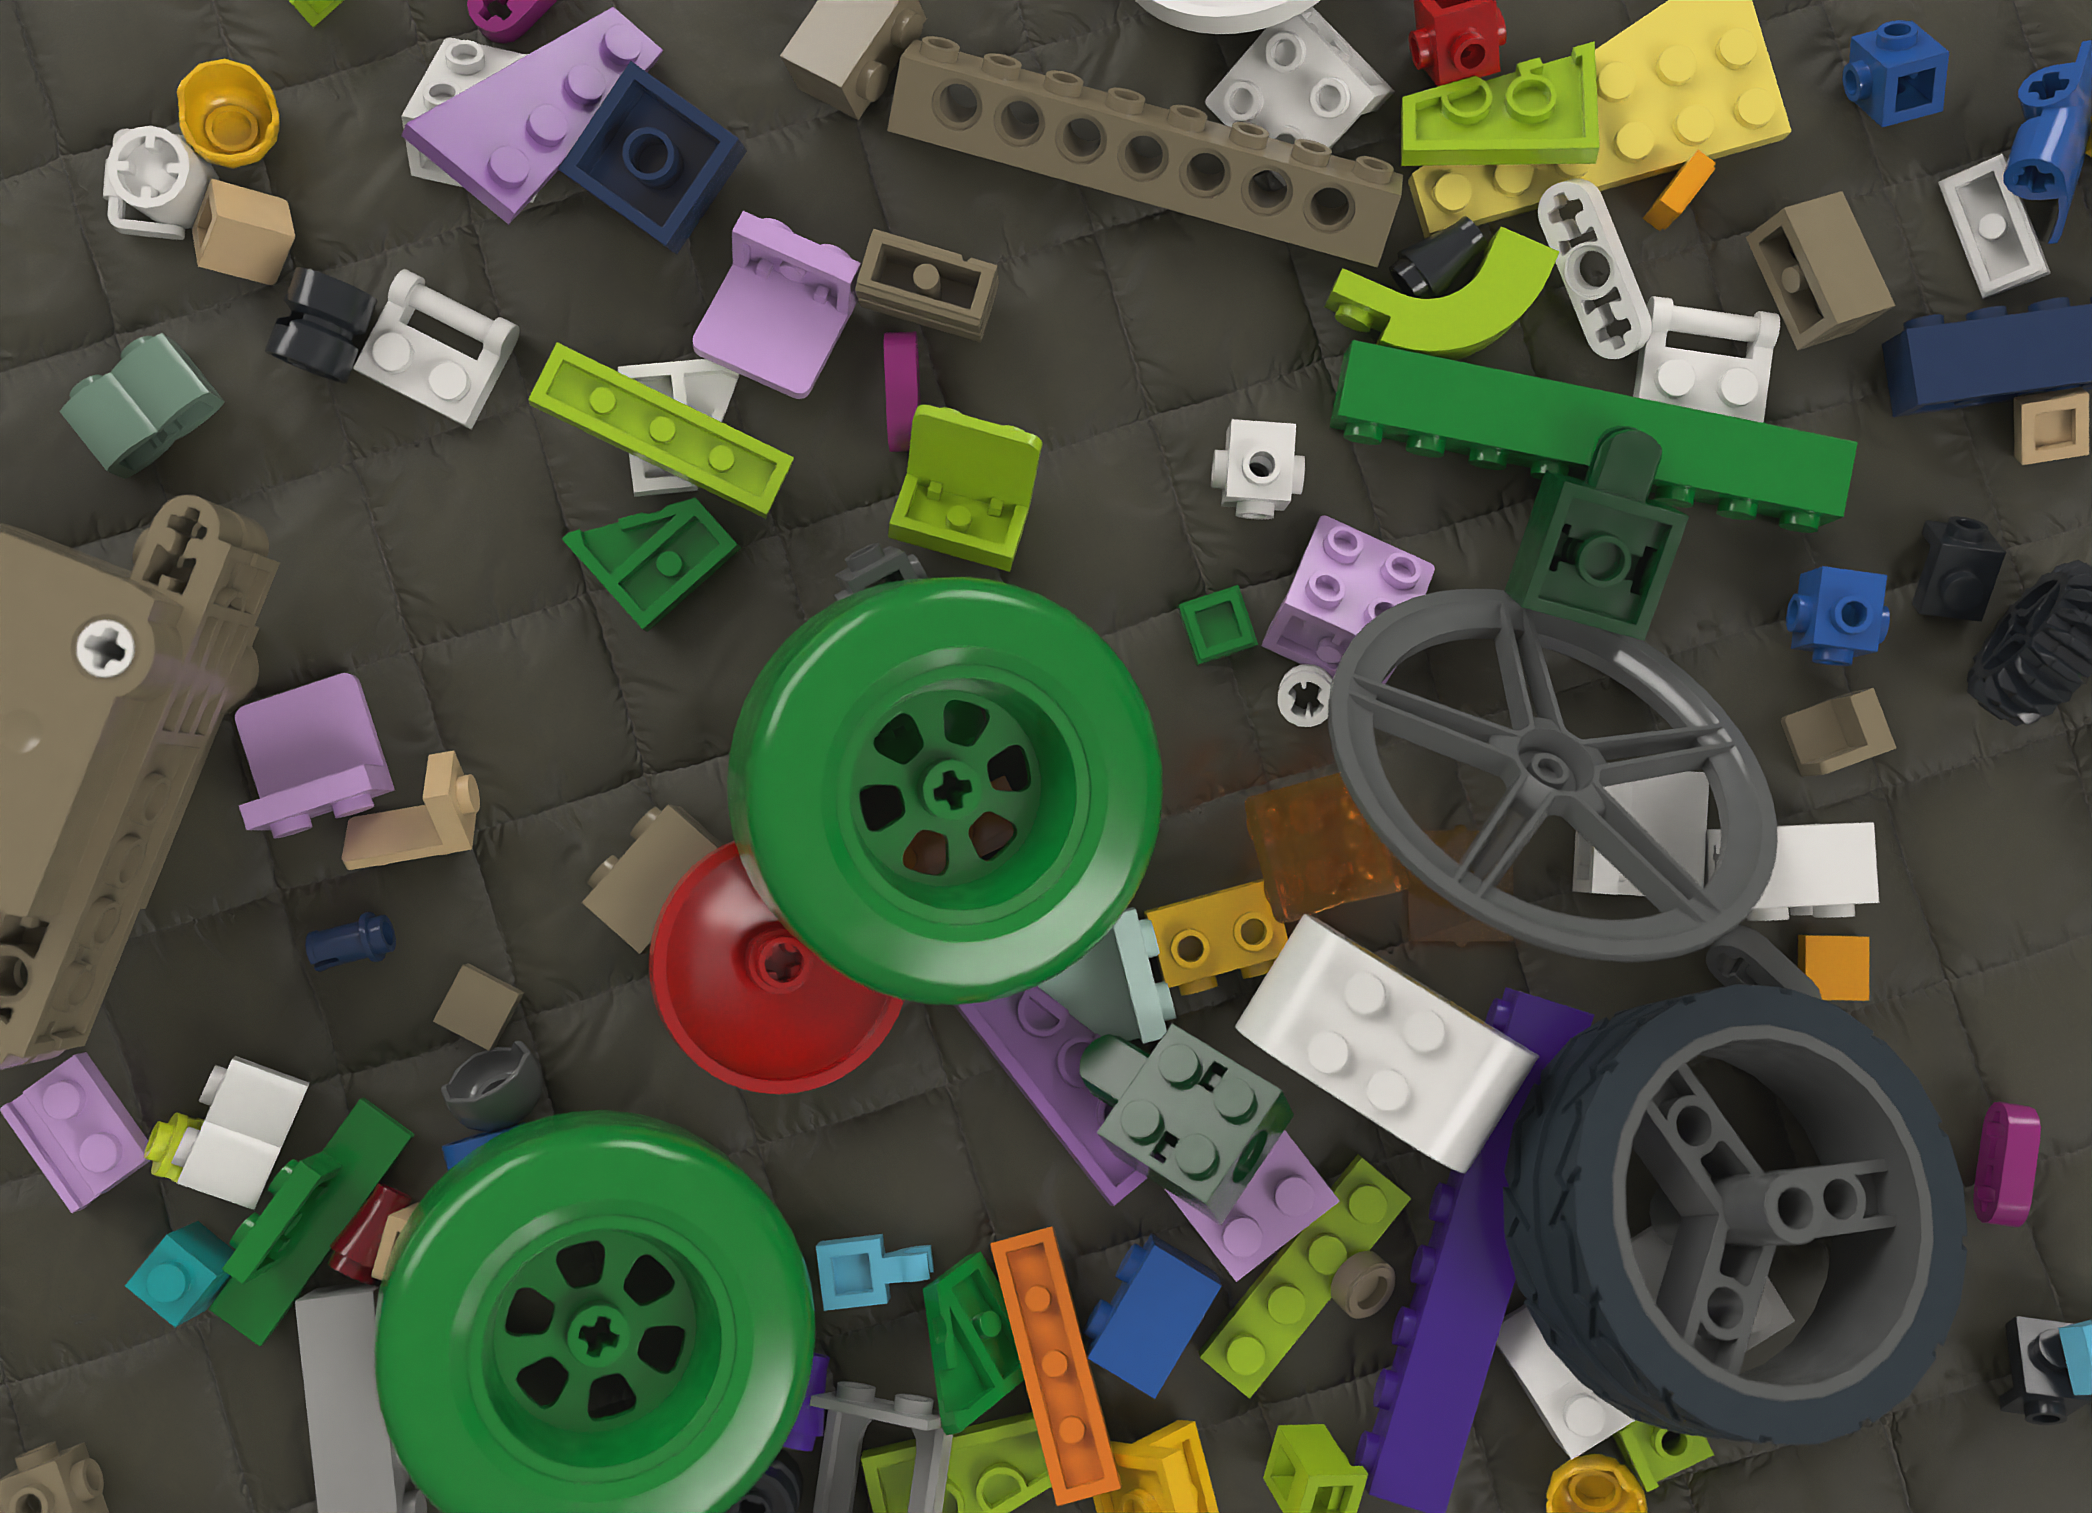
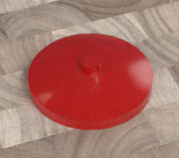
[649,840,904,1094]

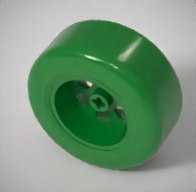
[727,577,1163,1005]
[374,1110,815,1513]

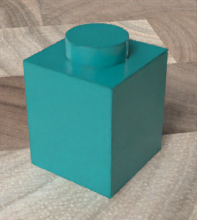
[125,1221,234,1327]

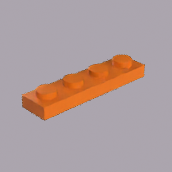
[990,1226,1122,1506]

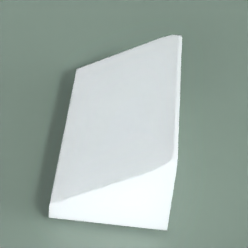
[1938,154,2051,299]

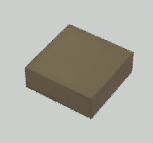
[433,963,524,1051]

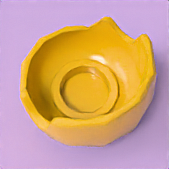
[177,58,280,168]
[1546,1454,1648,1513]

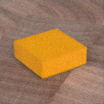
[1642,150,1716,231]
[1798,935,1869,1001]

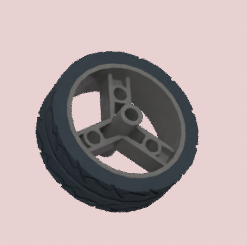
[1503,984,1968,1444]

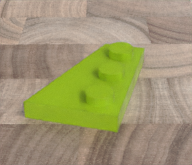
[1401,41,1600,166]
[861,1412,1052,1513]

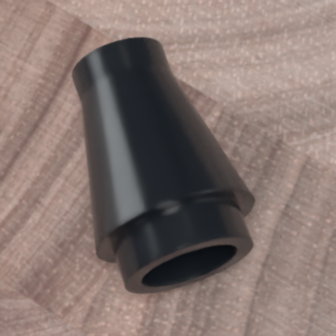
[1389,216,1487,299]

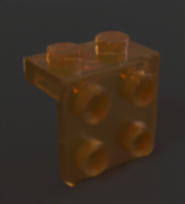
[1245,772,1410,923]

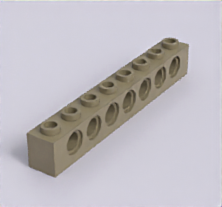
[887,36,1403,268]

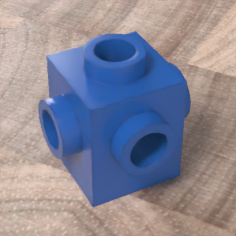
[1842,20,1949,128]
[1786,566,1890,666]

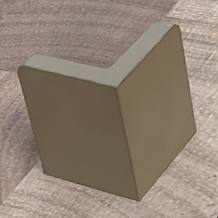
[1781,688,1896,777]

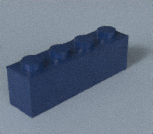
[1882,297,2092,417]

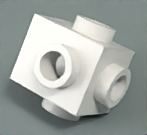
[1211,419,1305,520]

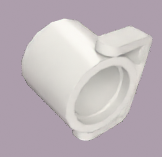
[103,126,219,240]

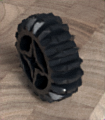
[1967,559,2092,727]

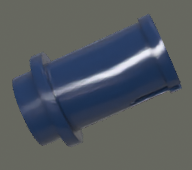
[305,911,396,972]

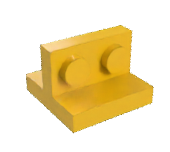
[1093,1420,1219,1513]

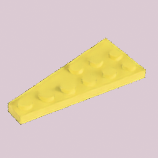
[1408,0,1792,238]

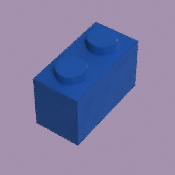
[1082,1233,1222,1399]

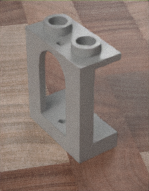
[810,1382,953,1513]

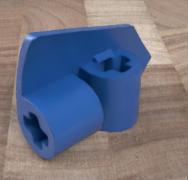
[2003,40,2092,244]

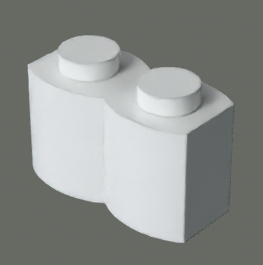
[171,1056,310,1210]

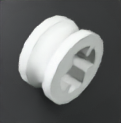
[1277,664,1333,727]

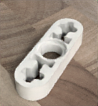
[1538,178,1652,359]

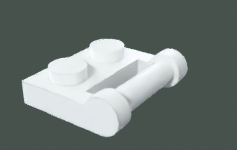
[353,269,520,430]
[1633,296,1780,423]

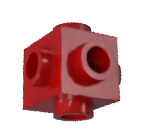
[1409,0,1507,86]

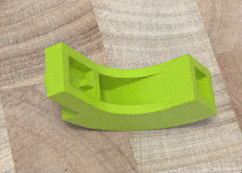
[1324,227,1559,360]

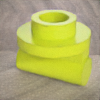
[144,1112,205,1183]

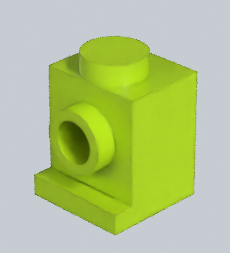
[1612,1420,1714,1492]
[1263,1424,1368,1513]

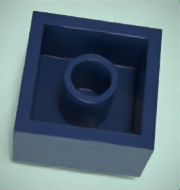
[558,61,747,255]

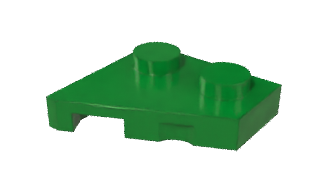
[562,498,741,632]
[923,1251,1024,1436]

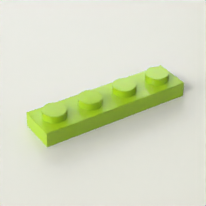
[528,342,794,519]
[1198,1154,1411,1399]

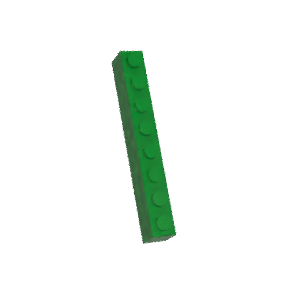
[1330,340,1858,533]

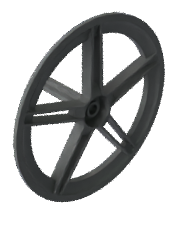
[1328,589,1777,962]

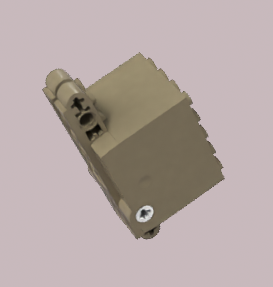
[0,495,280,1070]

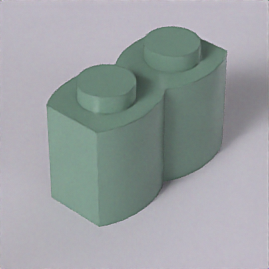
[59,333,225,479]

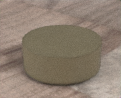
[1331,1251,1396,1319]

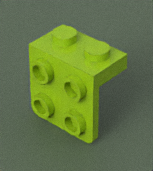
[888,405,1042,572]

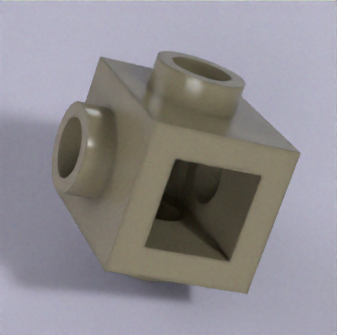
[0,1441,109,1513]

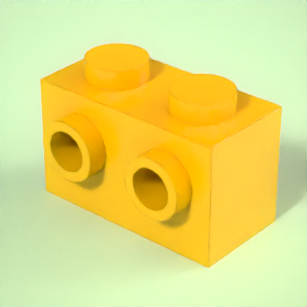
[1144,878,1288,996]

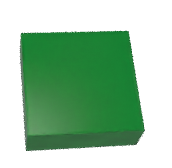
[1177,585,1258,666]

